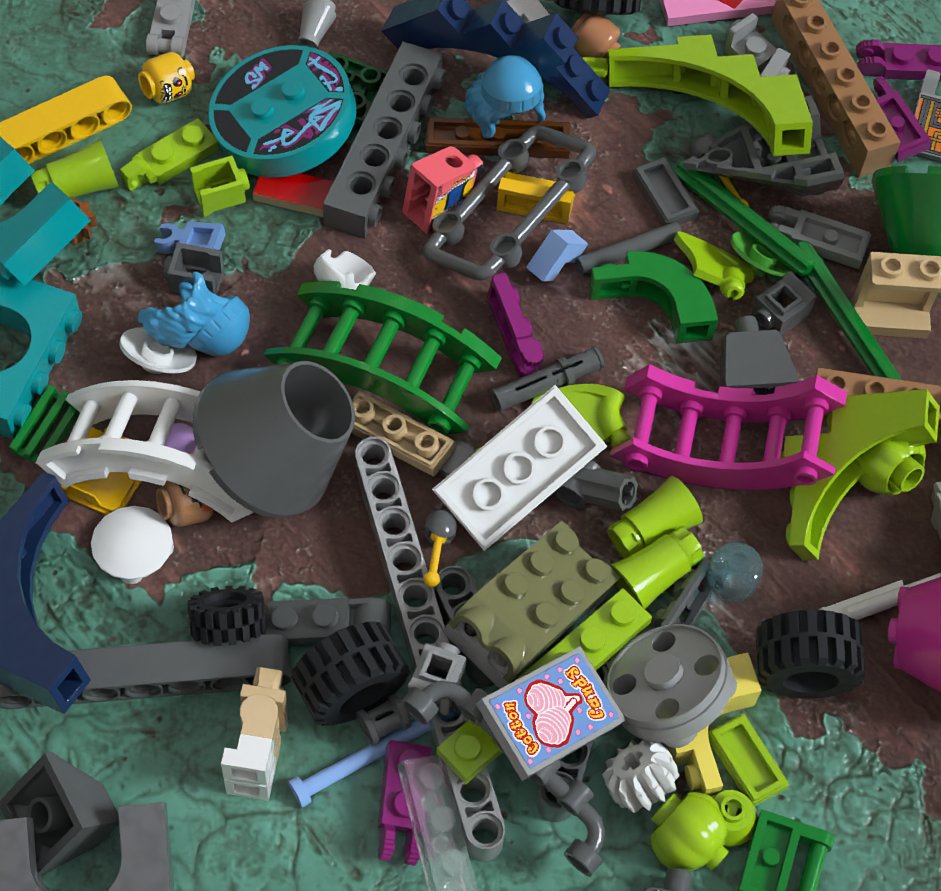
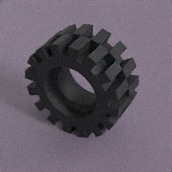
[188,586,266,646]

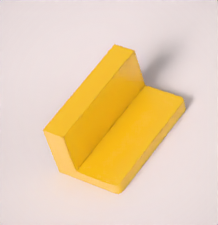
[497,172,575,225]

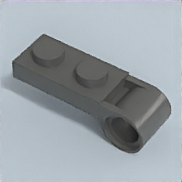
[265,598,392,645]

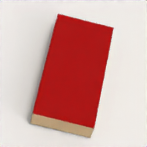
[253,173,334,217]

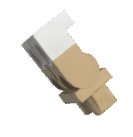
[221,667,289,801]

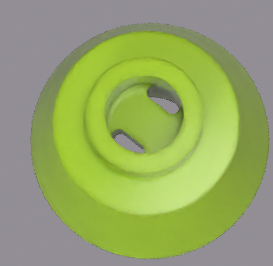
[711,789,758,847]

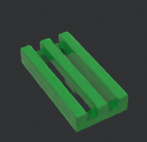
[9,385,80,465]

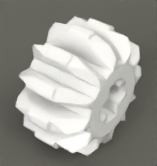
[602,740,680,813]

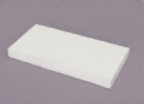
[432,385,607,551]

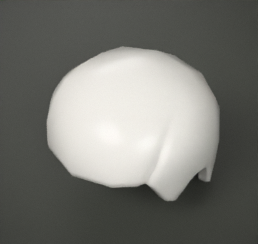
[314,249,376,290]

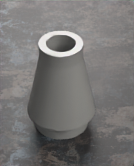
[297,0,336,49]

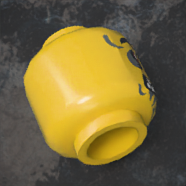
[138,52,195,104]

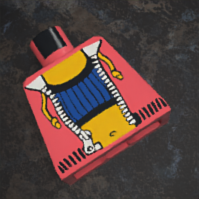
[402,146,484,234]

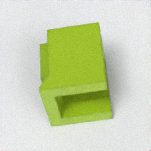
[190,156,250,218]

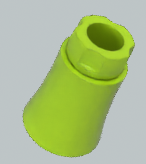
[31,139,119,198]
[607,476,703,558]
[609,526,704,609]

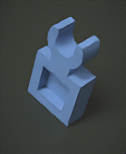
[154,221,226,254]

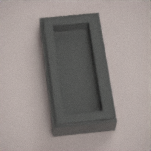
[632,157,699,226]

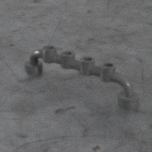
[400,680,605,877]

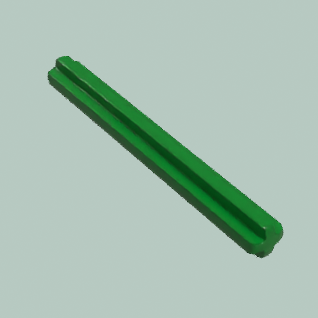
[674,160,816,276]
[796,240,902,380]

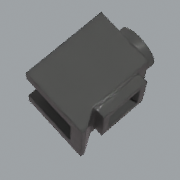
[163,242,224,295]
[751,271,816,336]

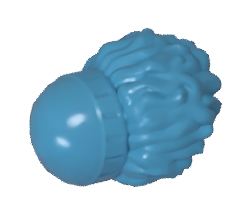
[464,55,546,139]
[137,272,250,357]

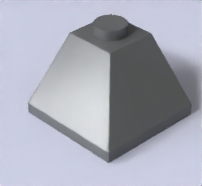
[0,752,119,876]

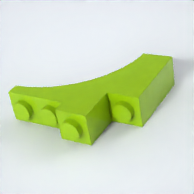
[780,389,940,561]

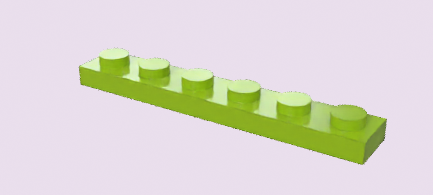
[436,588,652,785]

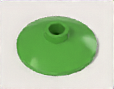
[731,231,796,277]

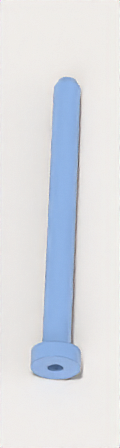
[288,708,458,808]

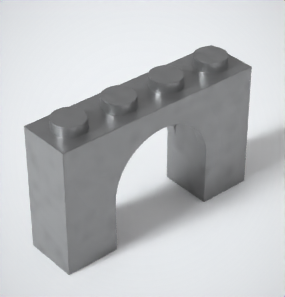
[0,802,174,891]

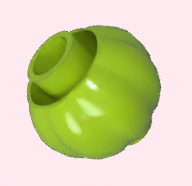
[855,439,926,495]
[650,792,729,872]

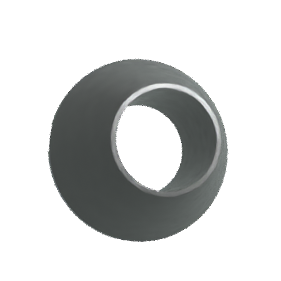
[193,361,355,519]

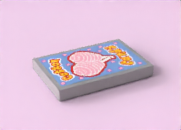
[476,646,626,781]

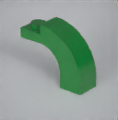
[589,251,718,344]

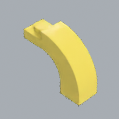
[668,653,761,796]

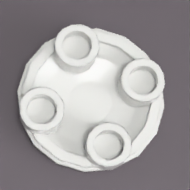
[91,506,174,584]

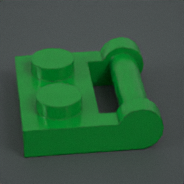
[737,809,835,891]

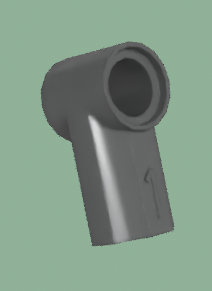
[554,460,638,511]

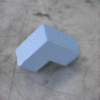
[526,230,588,282]

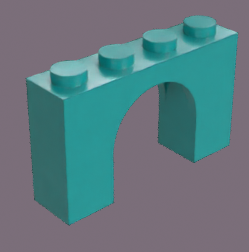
[0,136,91,286]
[0,274,82,439]

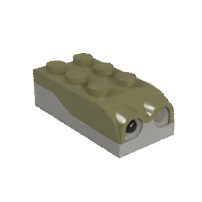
[443,520,621,689]

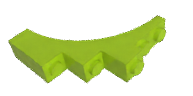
[608,34,813,156]

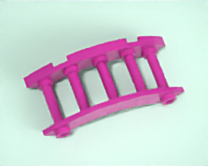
[610,364,847,490]

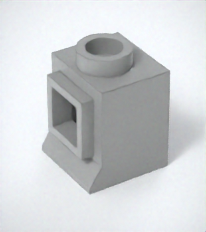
[408,642,466,716]

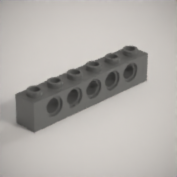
[323,42,446,238]

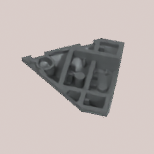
[683,95,845,196]

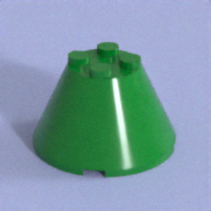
[871,165,941,256]

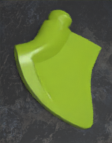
[674,231,754,301]
[532,384,631,448]

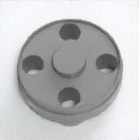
[607,624,737,748]

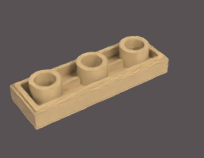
[351,391,456,477]

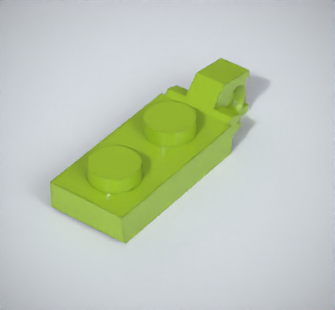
[120,118,220,191]

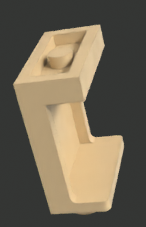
[851,252,941,339]

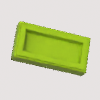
[708,713,790,807]

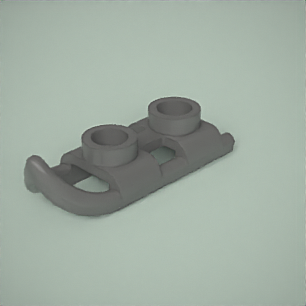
[654,556,714,628]

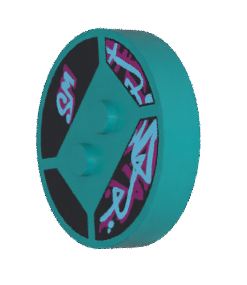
[208,45,357,178]

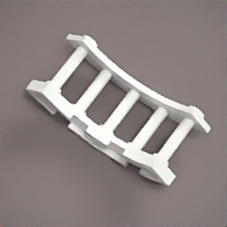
[36,380,254,523]

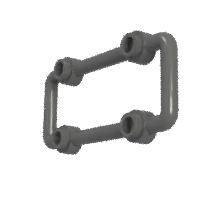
[423,125,596,281]

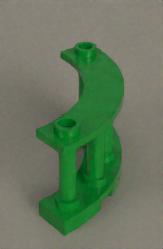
[263,281,502,436]

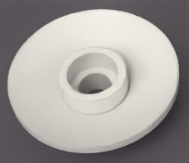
[119,327,197,374]

